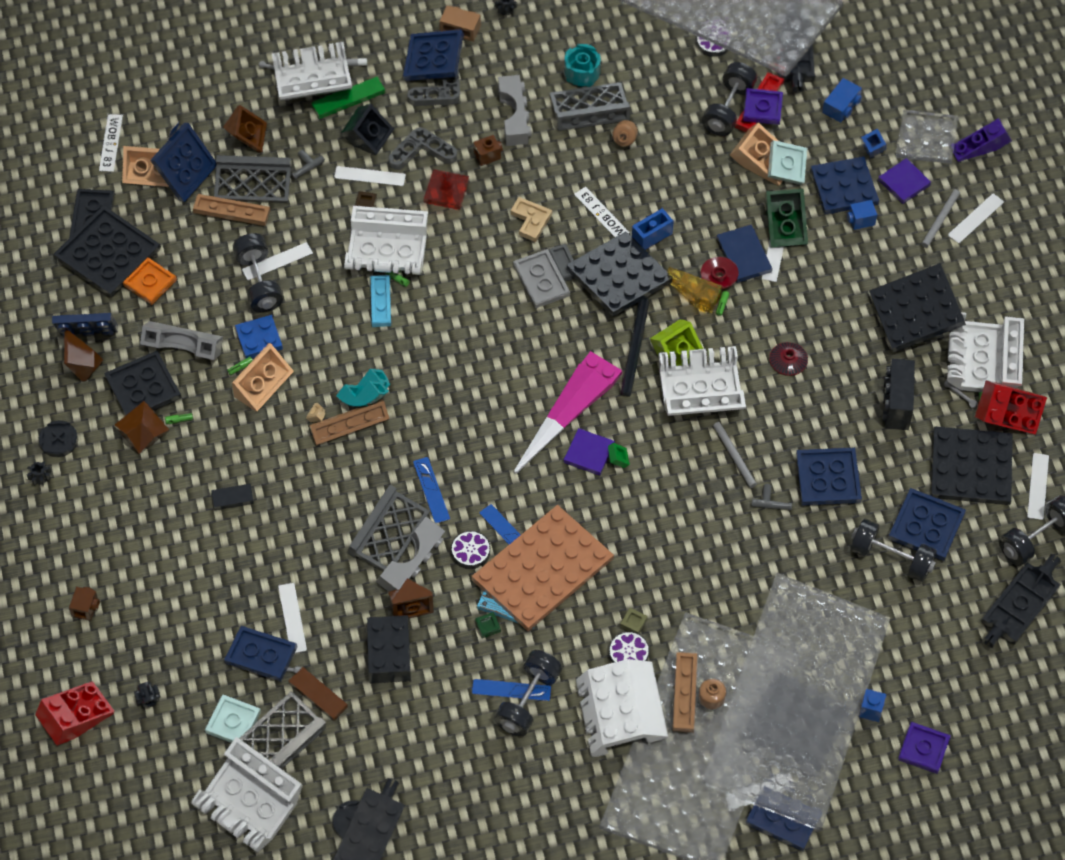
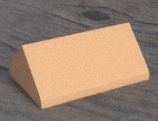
[122,146,169,187]
[232,343,294,411]

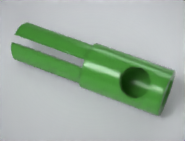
[385,271,410,287]
[716,291,729,316]
[227,357,253,375]
[165,413,193,424]

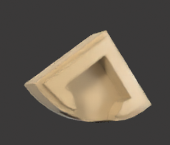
[306,403,325,422]

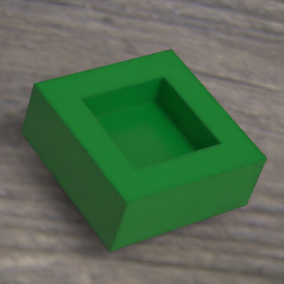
[608,443,630,468]

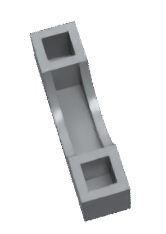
[498,75,531,146]
[140,321,223,360]
[376,517,445,592]

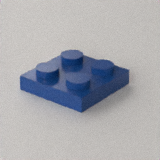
[235,315,283,359]

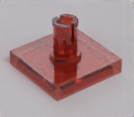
[424,169,469,210]

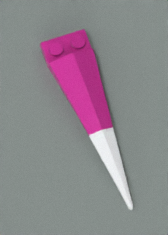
[515,351,622,474]

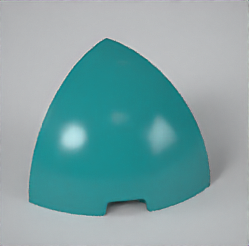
[336,369,390,406]

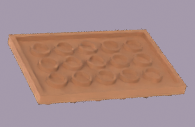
[471,505,614,631]

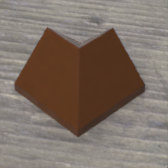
[223,105,267,153]
[64,330,103,382]
[114,401,170,455]
[388,578,434,619]

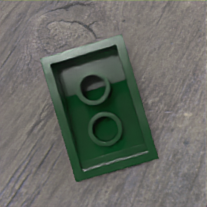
[765,188,808,247]

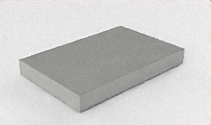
[513,249,570,309]

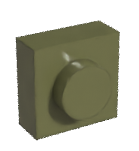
[620,608,648,634]

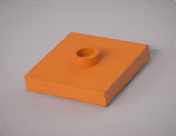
[123,258,177,305]

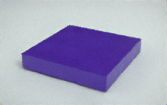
[743,88,783,125]
[878,158,931,204]
[564,428,615,476]
[898,722,951,774]

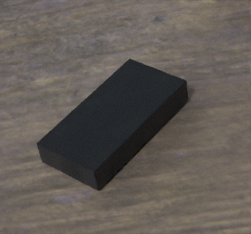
[211,483,254,510]

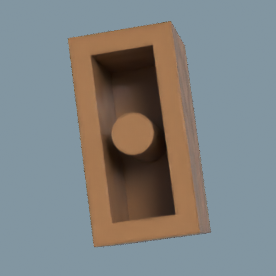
[440,5,481,42]

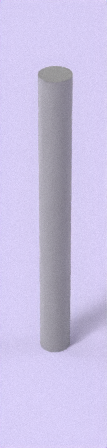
[922,189,960,248]
[713,422,757,488]

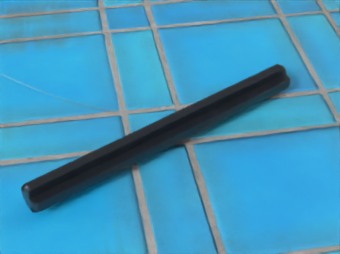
[621,298,650,397]

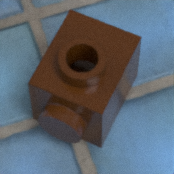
[473,135,503,166]
[69,587,100,621]

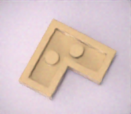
[511,197,552,242]

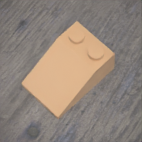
[730,123,782,186]

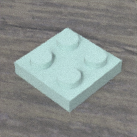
[768,140,807,185]
[205,695,261,743]

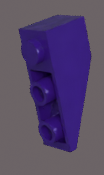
[950,118,1012,162]

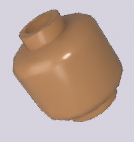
[613,120,638,147]
[699,679,726,709]

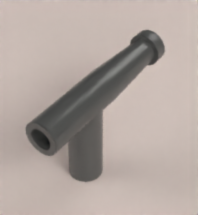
[291,149,325,180]
[752,484,792,511]

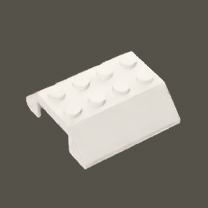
[272,42,352,101]
[345,206,428,275]
[947,312,1024,392]
[658,346,746,416]
[576,659,669,757]
[191,737,303,852]

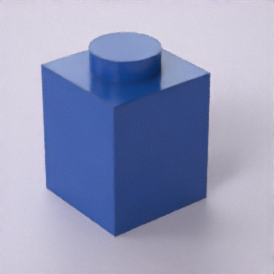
[861,128,886,158]
[847,200,877,230]
[859,689,886,722]

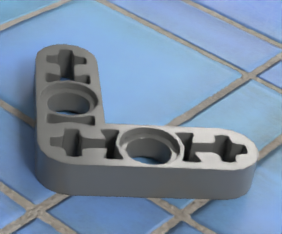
[407,65,460,106]
[389,127,457,170]

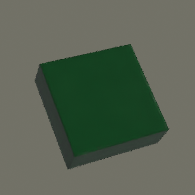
[475,612,501,639]

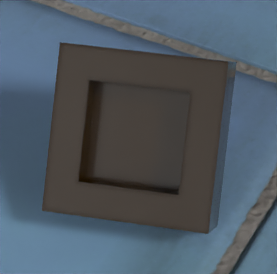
[355,191,377,207]

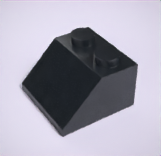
[340,103,394,155]

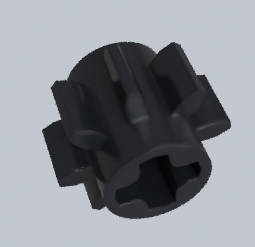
[495,0,517,16]
[27,461,52,486]
[134,682,161,708]

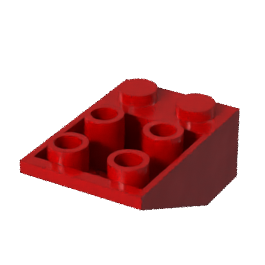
[975,380,1047,434]
[35,681,115,745]

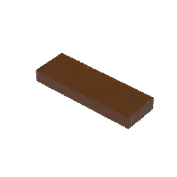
[289,667,348,721]

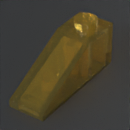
[667,267,722,313]

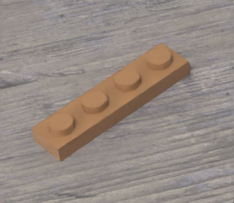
[193,194,270,226]
[309,400,389,445]
[673,652,697,732]

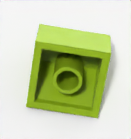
[650,319,703,366]

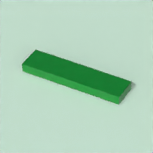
[311,77,385,119]

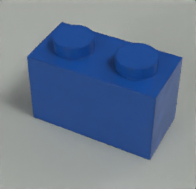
[822,78,862,123]
[632,208,674,250]

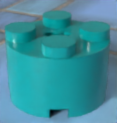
[564,44,601,87]

